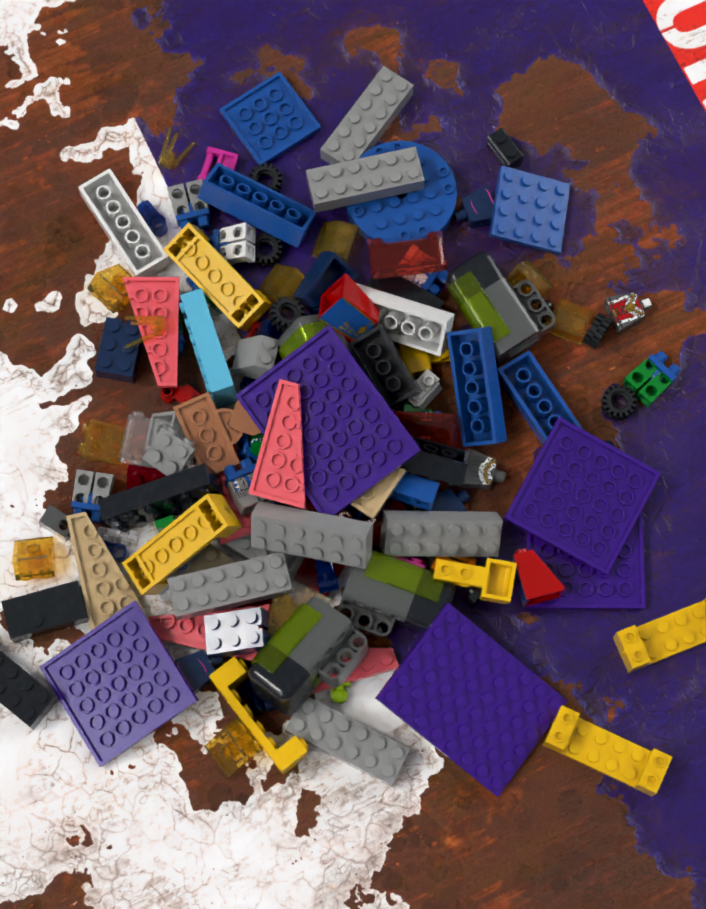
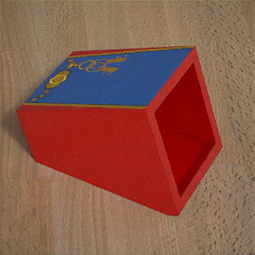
[318,273,379,342]
[511,548,565,607]

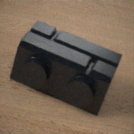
[486,128,524,169]

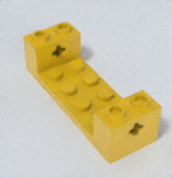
[163,222,272,331]
[122,493,242,595]
[613,598,706,673]
[209,656,309,775]
[543,705,672,796]

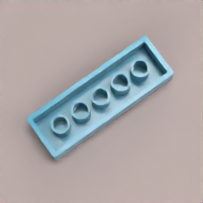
[179,288,238,409]

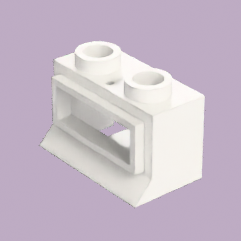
[403,369,442,409]

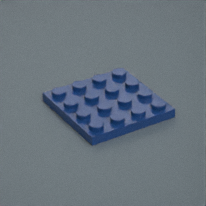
[219,71,321,166]
[489,166,570,255]

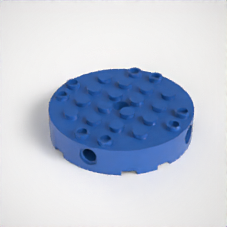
[346,141,457,253]

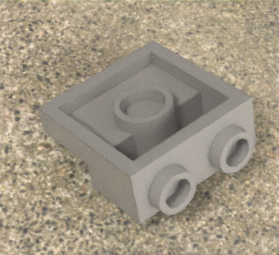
[142,426,197,476]

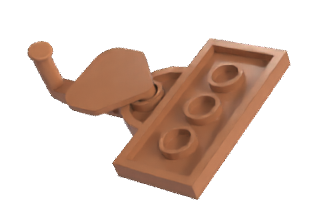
[173,392,261,473]

